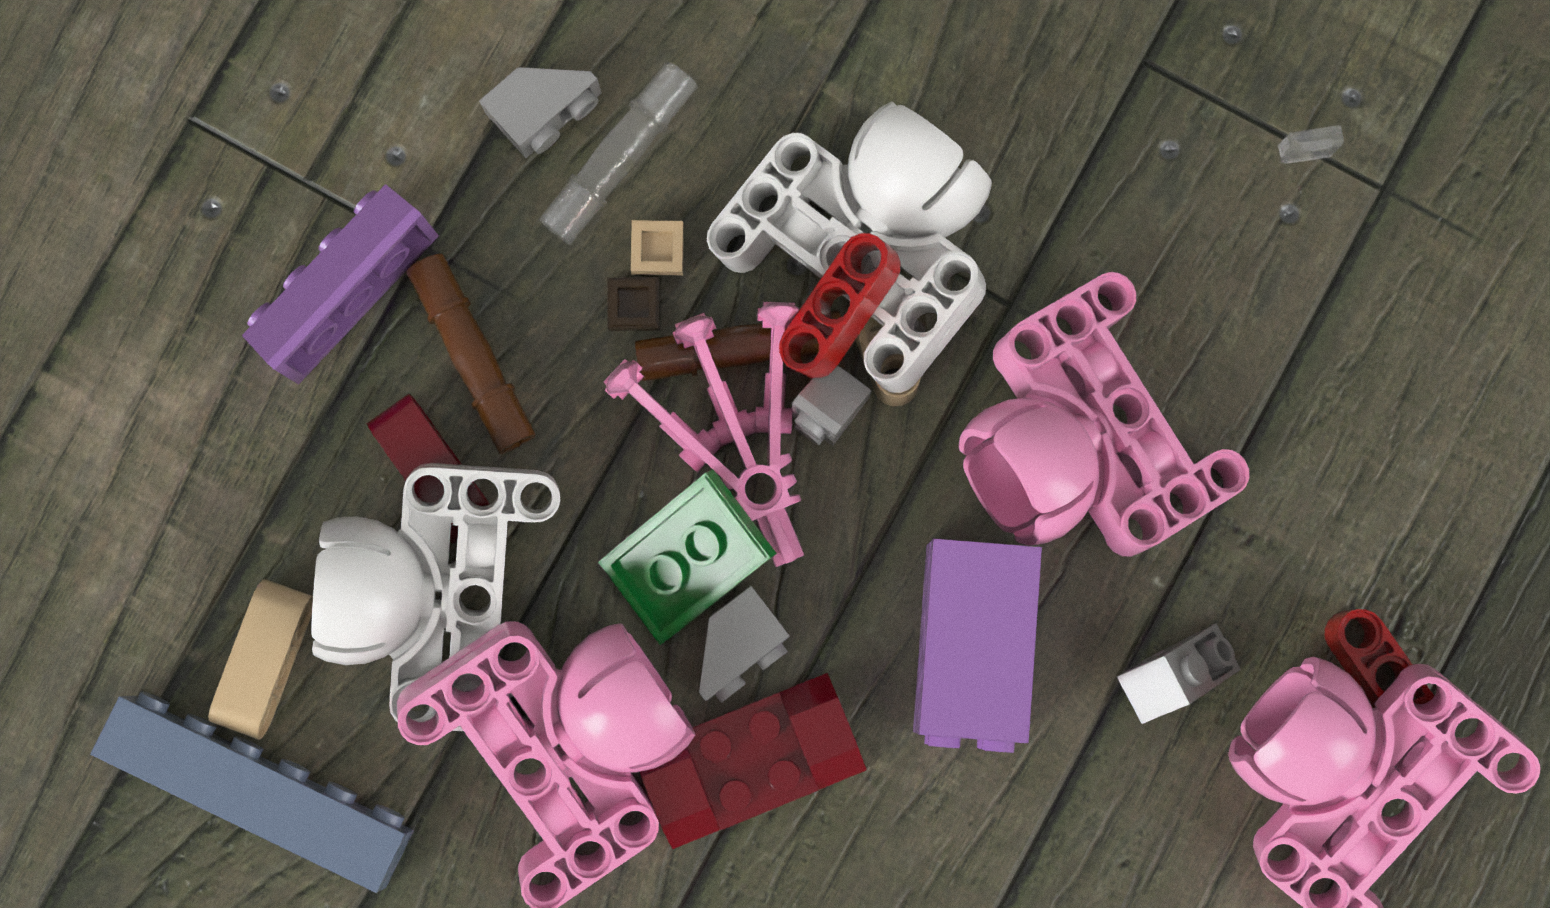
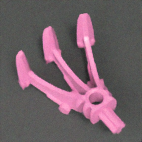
[604,302,804,567]

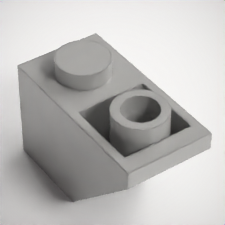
[479,67,602,158]
[792,365,872,446]
[699,586,790,703]
[1117,623,1241,724]

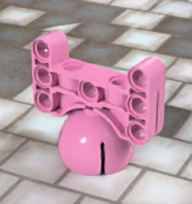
[959,272,1249,557]
[397,621,695,908]
[1228,657,1540,908]

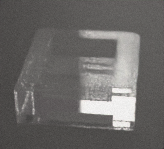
[1278,125,1344,164]

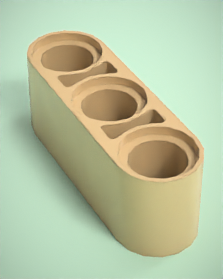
[208,579,313,740]

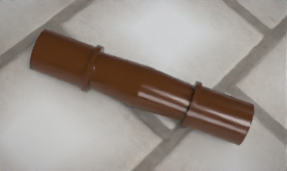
[406,253,536,454]
[635,310,841,382]

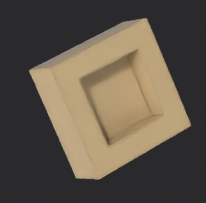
[631,220,684,275]

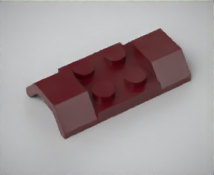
[640,673,867,849]

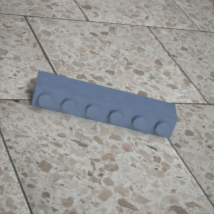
[90,691,414,893]

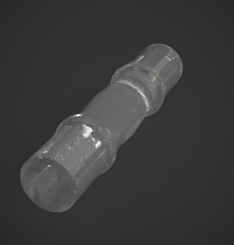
[538,61,698,245]

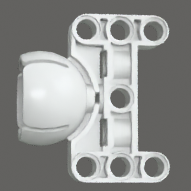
[707,101,992,393]
[312,463,560,731]

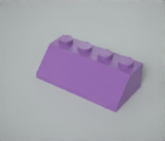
[242,184,439,384]

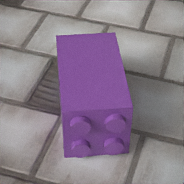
[913,539,1042,753]

